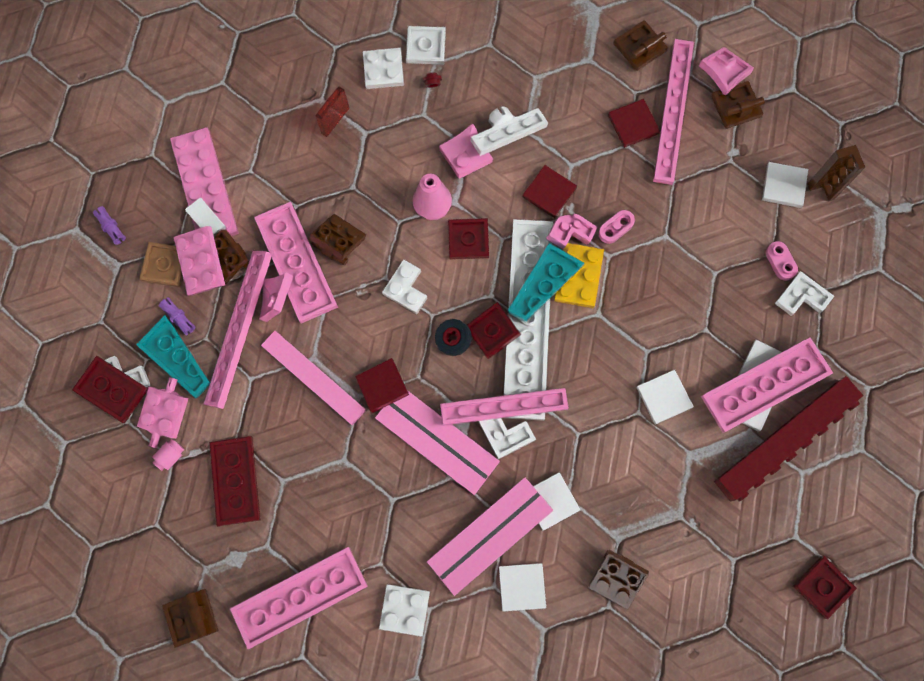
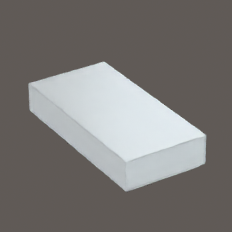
[185,197,226,237]

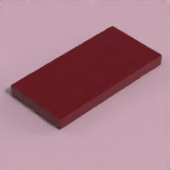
[209,436,261,527]

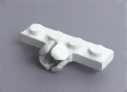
[471,106,548,156]

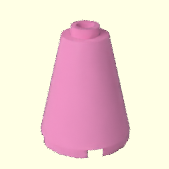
[413,174,452,220]

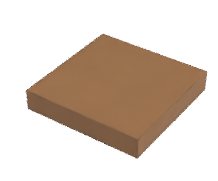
[139,242,183,287]

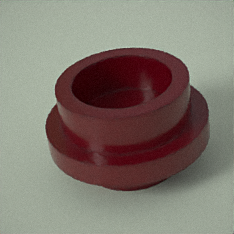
[423,72,442,88]

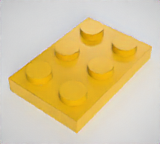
[554,243,604,308]

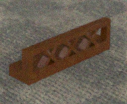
[807,145,866,201]

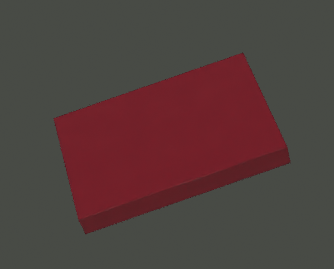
[72,355,148,424]

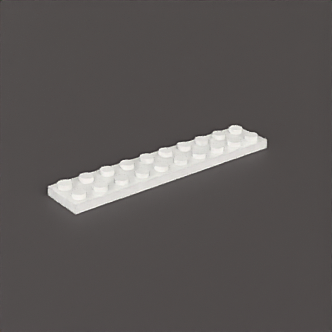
[504,219,553,421]

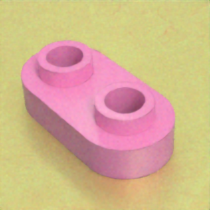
[599,210,635,244]
[766,241,798,281]

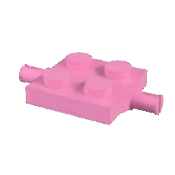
[137,377,189,448]

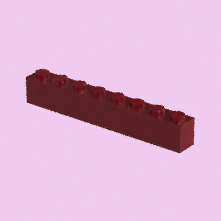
[714,376,864,502]

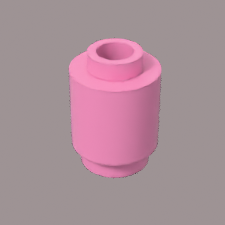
[152,439,185,471]

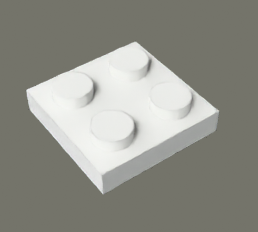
[363,48,404,89]
[379,584,430,636]

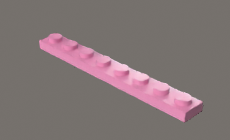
[653,39,694,185]
[204,251,272,409]

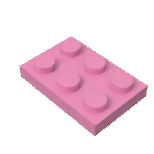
[174,226,225,296]

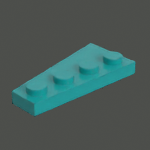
[507,243,584,323]
[136,315,211,399]

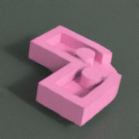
[546,214,598,249]

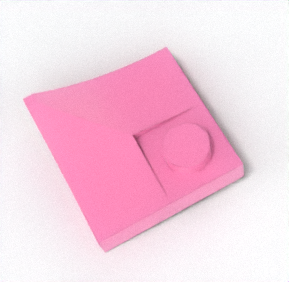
[699,47,754,95]
[439,124,493,179]
[259,272,293,322]

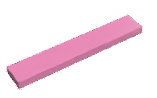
[261,331,366,426]
[440,388,569,426]

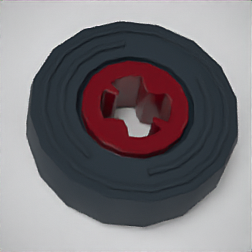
[435,319,472,356]

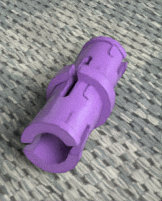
[93,206,126,245]
[159,297,196,335]

